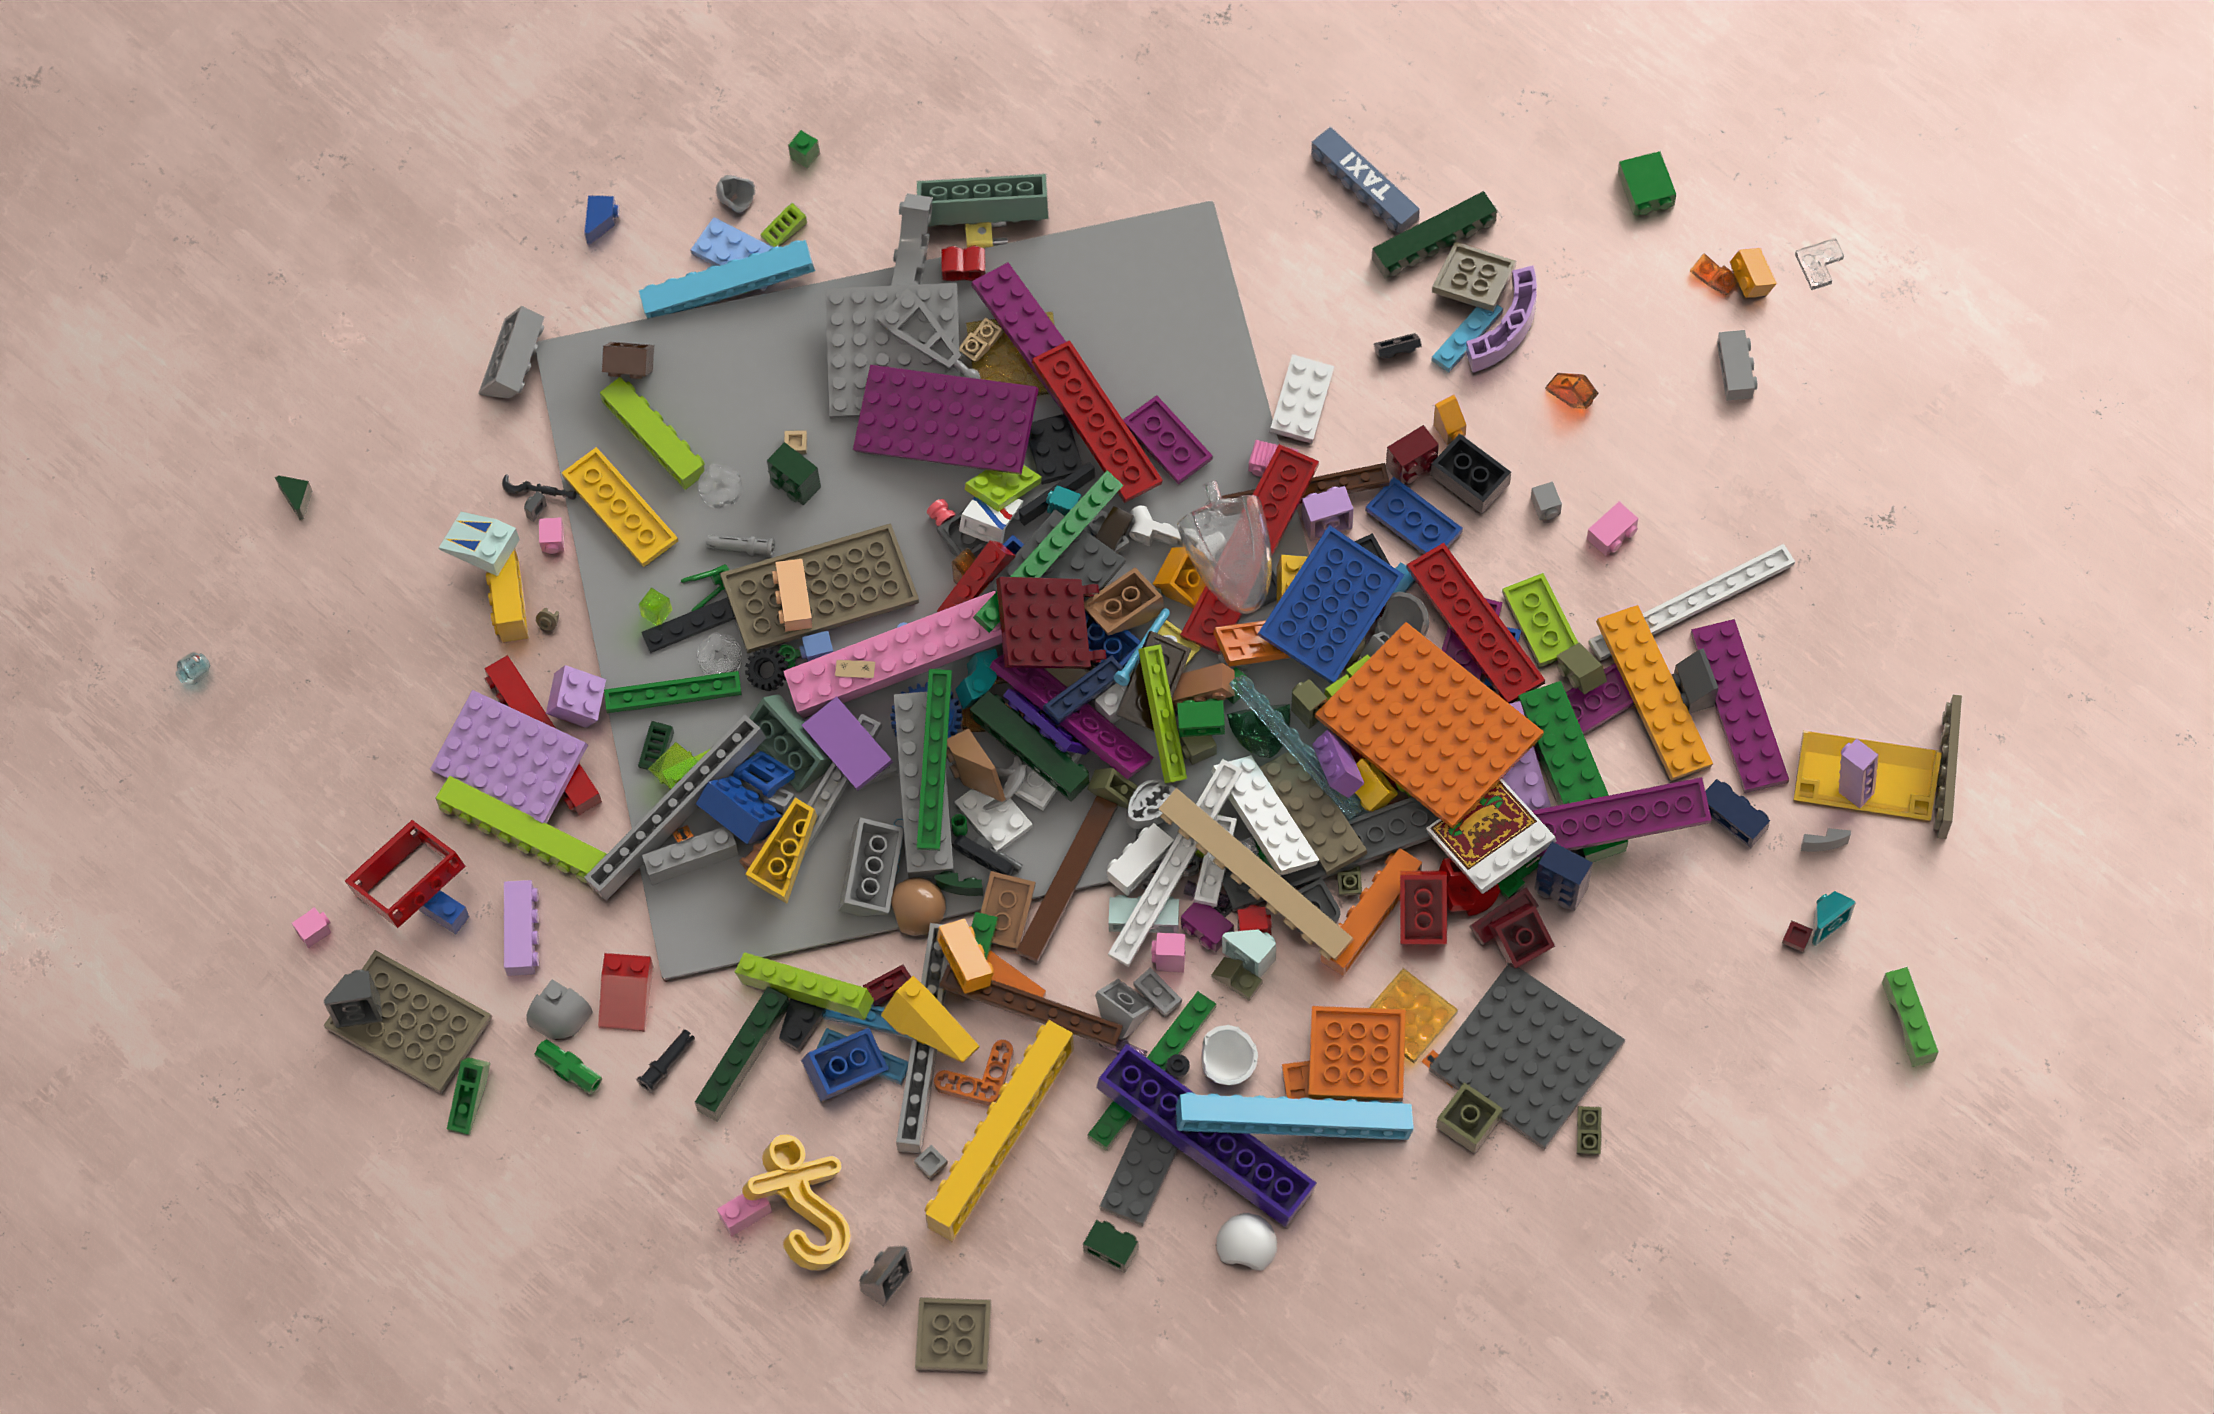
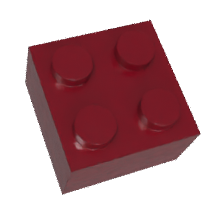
[1386,425,1439,484]
[1488,903,1555,968]

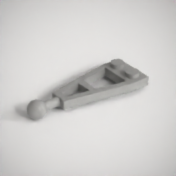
[877,288,981,379]

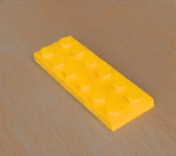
[561,447,679,567]

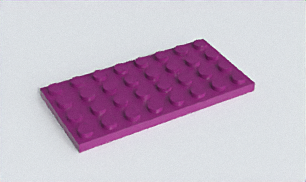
[853,365,1039,475]

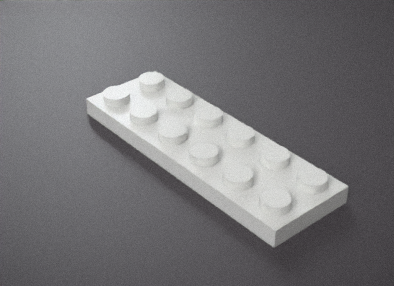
[1211,755,1319,876]

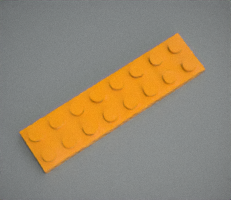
[1596,605,1713,781]

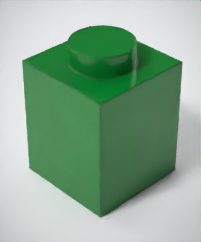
[788,130,820,169]

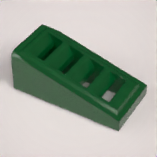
[638,721,674,773]

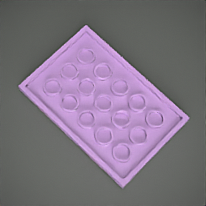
[430,690,588,824]

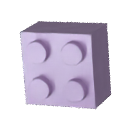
[1302,486,1353,541]
[546,665,606,728]

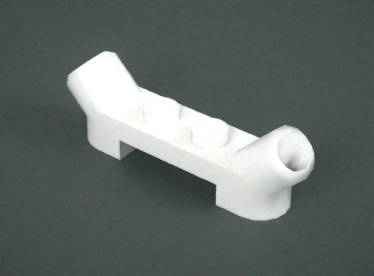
[1129,505,1227,566]

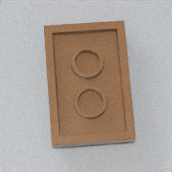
[980,871,1036,949]

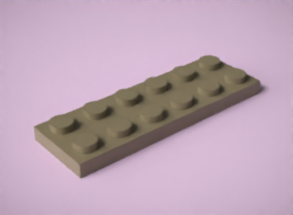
[1934,694,1962,839]
[1259,746,1367,876]

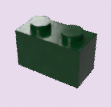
[1083,1220,1139,1272]

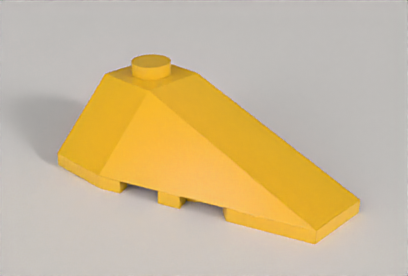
[881,976,980,1063]

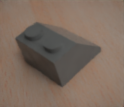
[1672,648,1718,713]

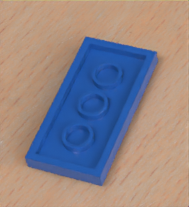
[1365,477,1463,554]

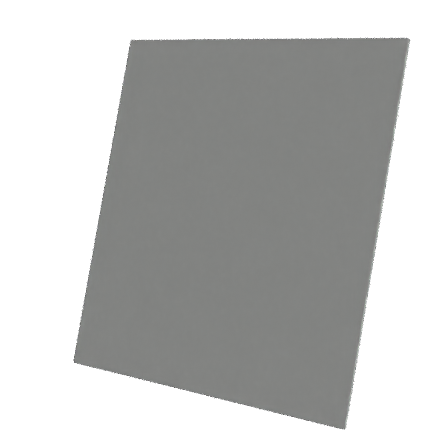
[536,201,1372,980]

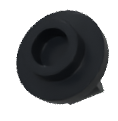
[1166,1054,1190,1079]

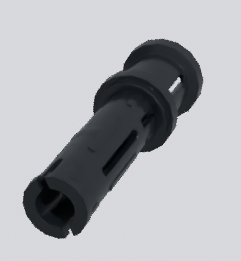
[636,1029,695,1093]

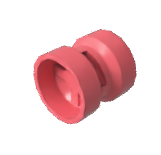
[927,499,956,527]

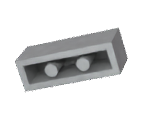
[1717,330,1758,401]

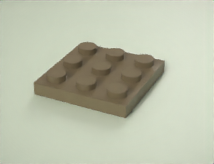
[1432,242,1516,312]
[915,1297,991,1372]

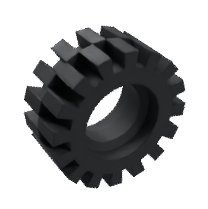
[745,649,789,691]

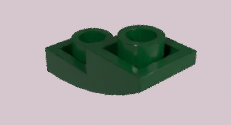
[935,871,983,896]

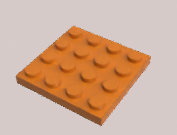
[1309,1006,1406,1101]

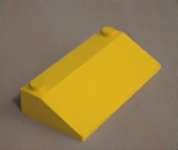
[1793,730,1942,821]

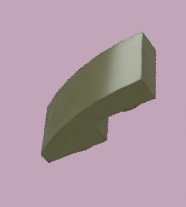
[1337,866,1362,896]
[1577,1106,1602,1154]

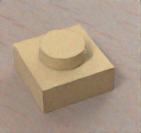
[784,431,807,454]

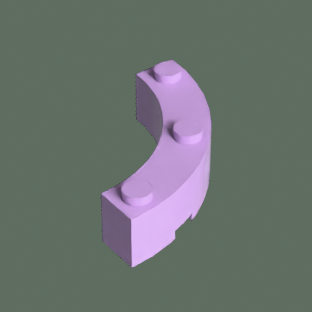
[1466,265,1537,373]

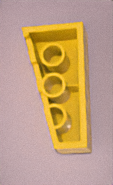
[745,798,817,904]

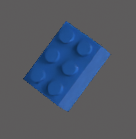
[696,776,782,844]

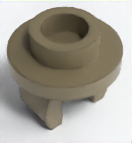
[536,608,559,631]

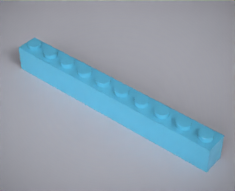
[1176,1093,1414,1140]

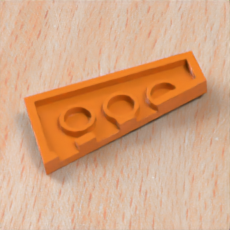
[987,950,1046,998]

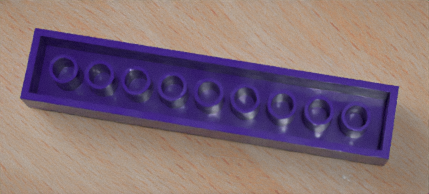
[1096,1044,1317,1227]

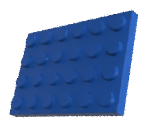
[1257,525,1405,684]

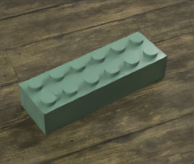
[917,174,1049,227]

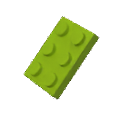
[964,465,1042,512]

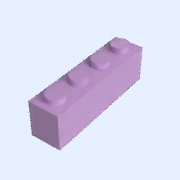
[1838,738,1878,808]
[504,880,539,976]

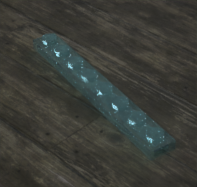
[1229,675,1363,820]

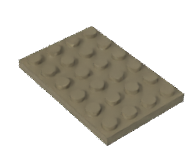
[324,950,492,1093]

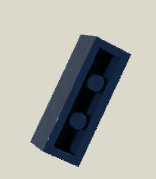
[1705,778,1771,848]

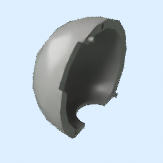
[1375,591,1429,637]

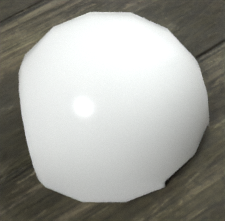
[1202,1025,1258,1085]
[1216,1213,1277,1271]

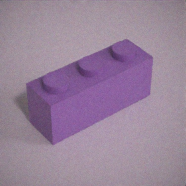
[1312,729,1364,798]

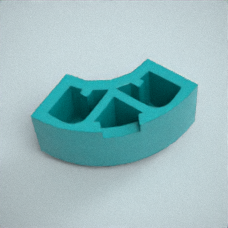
[955,649,998,709]

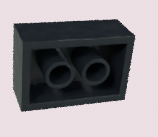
[1430,433,1512,514]

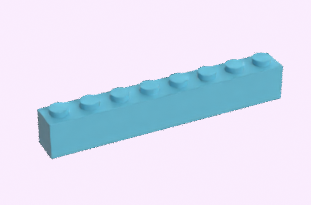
[639,240,815,318]

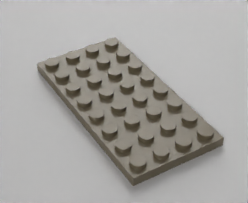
[720,523,919,654]

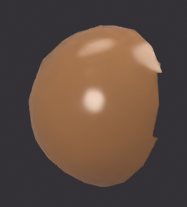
[891,877,946,936]

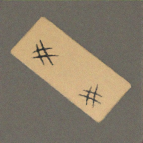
[835,660,875,678]

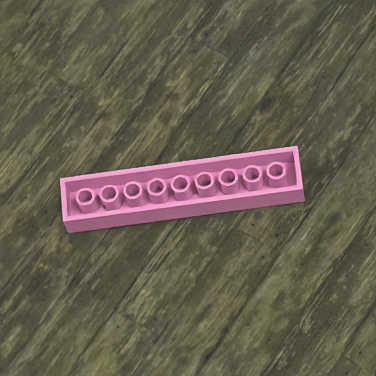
[784,591,1002,718]

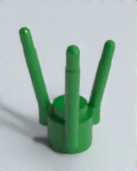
[681,564,729,611]

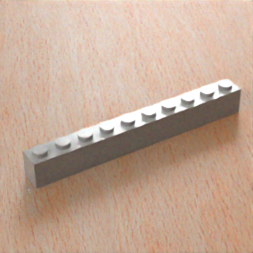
[584,715,766,901]
[896,923,950,1154]

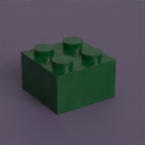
[767,442,821,506]

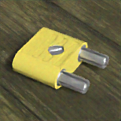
[965,221,1008,248]

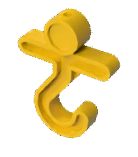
[742,1135,850,1271]

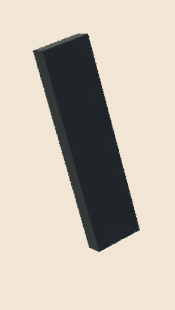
[1019,462,1095,526]

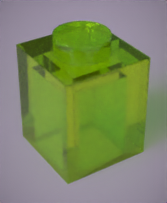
[638,588,672,625]

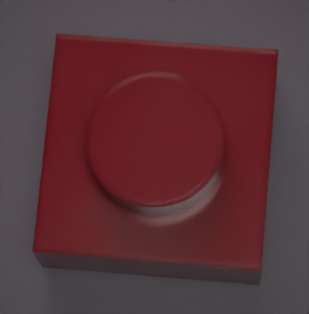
[1782,920,1813,952]

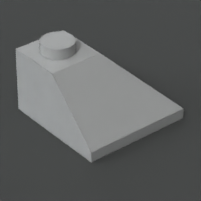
[1095,979,1154,1040]

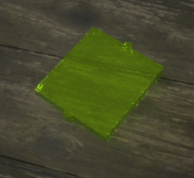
[648,742,698,790]

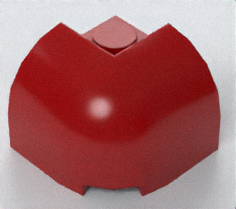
[1439,858,1500,916]

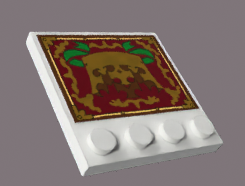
[1426,779,1556,894]

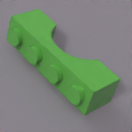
[1882,967,1939,1067]

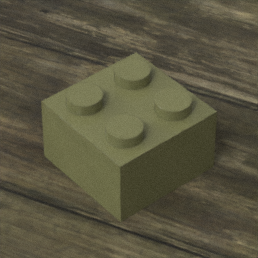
[1436,1082,1503,1154]

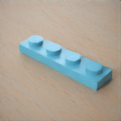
[1432,305,1503,373]

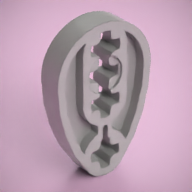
[1126,780,1176,829]

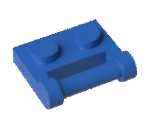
[733,751,795,798]

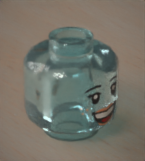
[175,652,211,685]

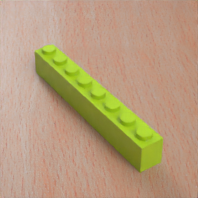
[436,776,607,883]

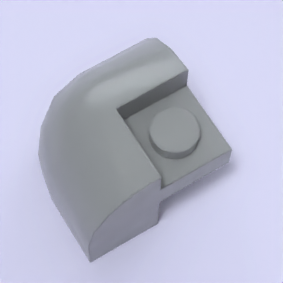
[526,979,593,1040]

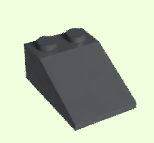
[859,1246,912,1307]

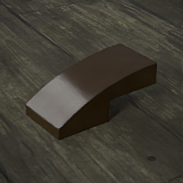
[1095,506,1134,551]

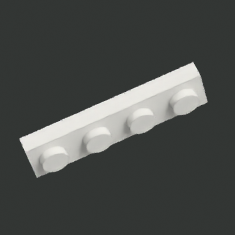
[1194,815,1237,907]

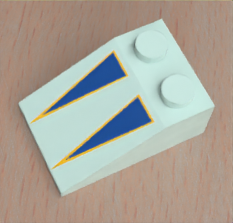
[439,512,520,576]

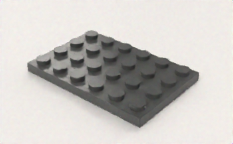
[980,510,1126,602]

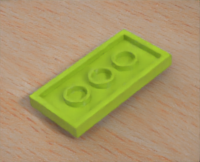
[1502,573,1578,667]

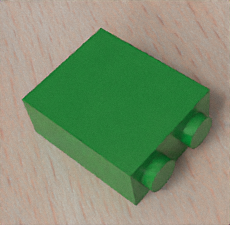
[1618,151,1677,215]

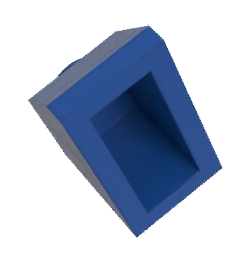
[584,195,620,244]

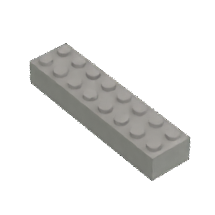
[894,692,954,878]

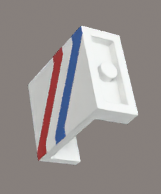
[959,496,1023,544]

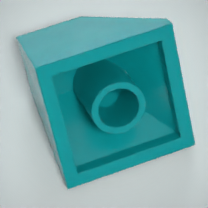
[1812,891,1856,946]

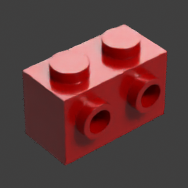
[1237,905,1272,936]

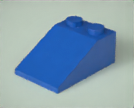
[801,1028,889,1102]

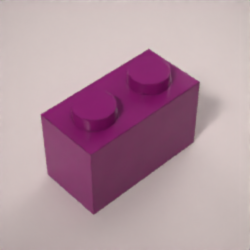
[1181,902,1234,952]

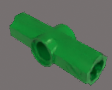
[534,1039,602,1095]

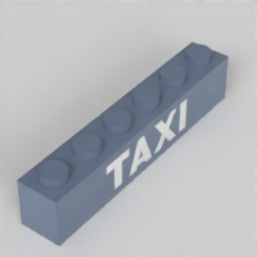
[1311,127,1420,234]

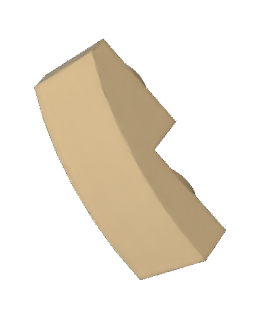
[959,317,1004,363]

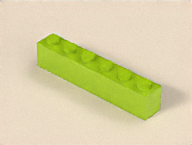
[600,377,706,490]
[735,952,874,1020]

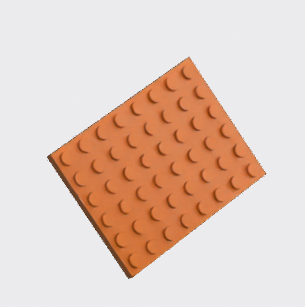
[1315,622,1544,829]

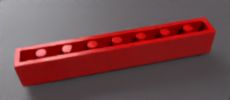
[484,655,602,816]

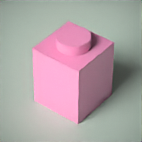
[539,517,564,554]
[292,907,331,948]

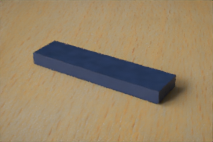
[1043,655,1123,725]

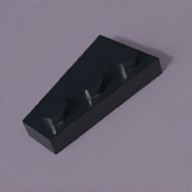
[779,998,827,1052]

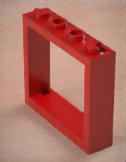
[345,820,466,928]

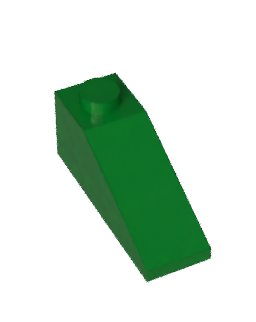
[447,1057,491,1134]

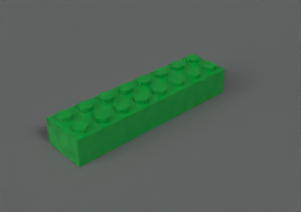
[1517,681,1629,863]

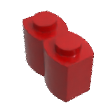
[941,246,985,281]

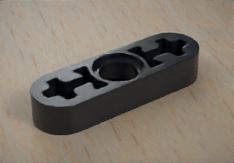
[952,835,1015,876]

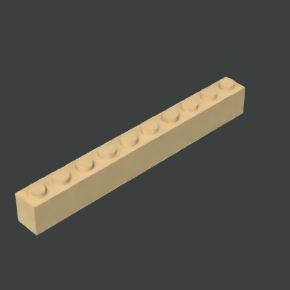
[1159,788,1354,960]

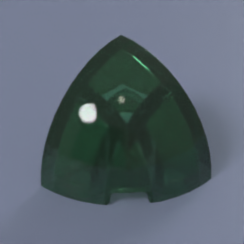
[1227,704,1291,758]

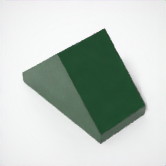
[275,475,312,520]

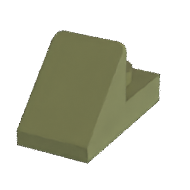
[1211,957,1263,1001]

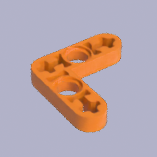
[934,1039,1013,1106]

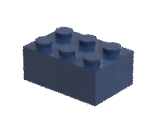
[1534,841,1593,911]

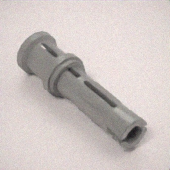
[706,534,775,558]

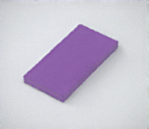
[802,696,893,791]

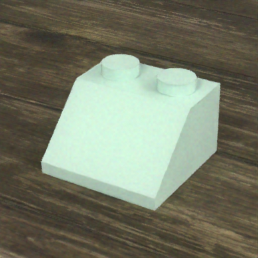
[1222,930,1276,978]

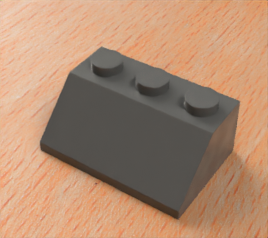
[324,970,383,1028]

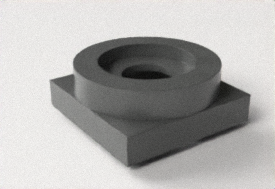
[937,510,988,564]

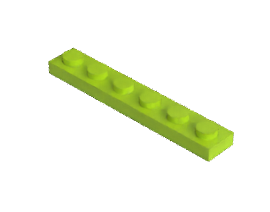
[1138,644,1187,783]

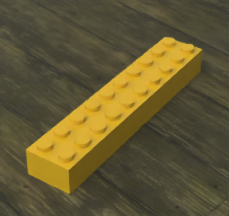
[924,1020,1074,1242]

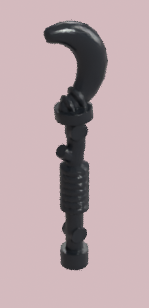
[502,474,577,500]

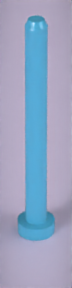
[1114,608,1170,686]

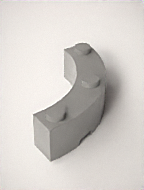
[891,193,933,286]

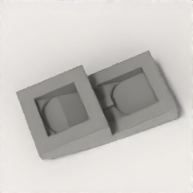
[1801,828,1851,852]

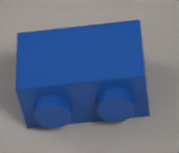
[419,890,470,935]

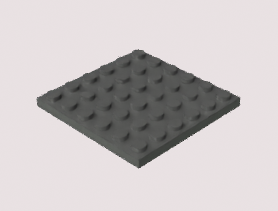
[1429,963,1625,1150]

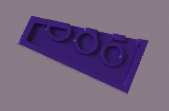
[1003,688,1090,755]

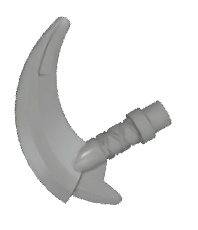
[983,756,1027,810]

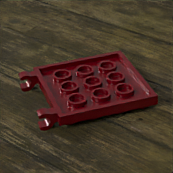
[996,577,1106,669]

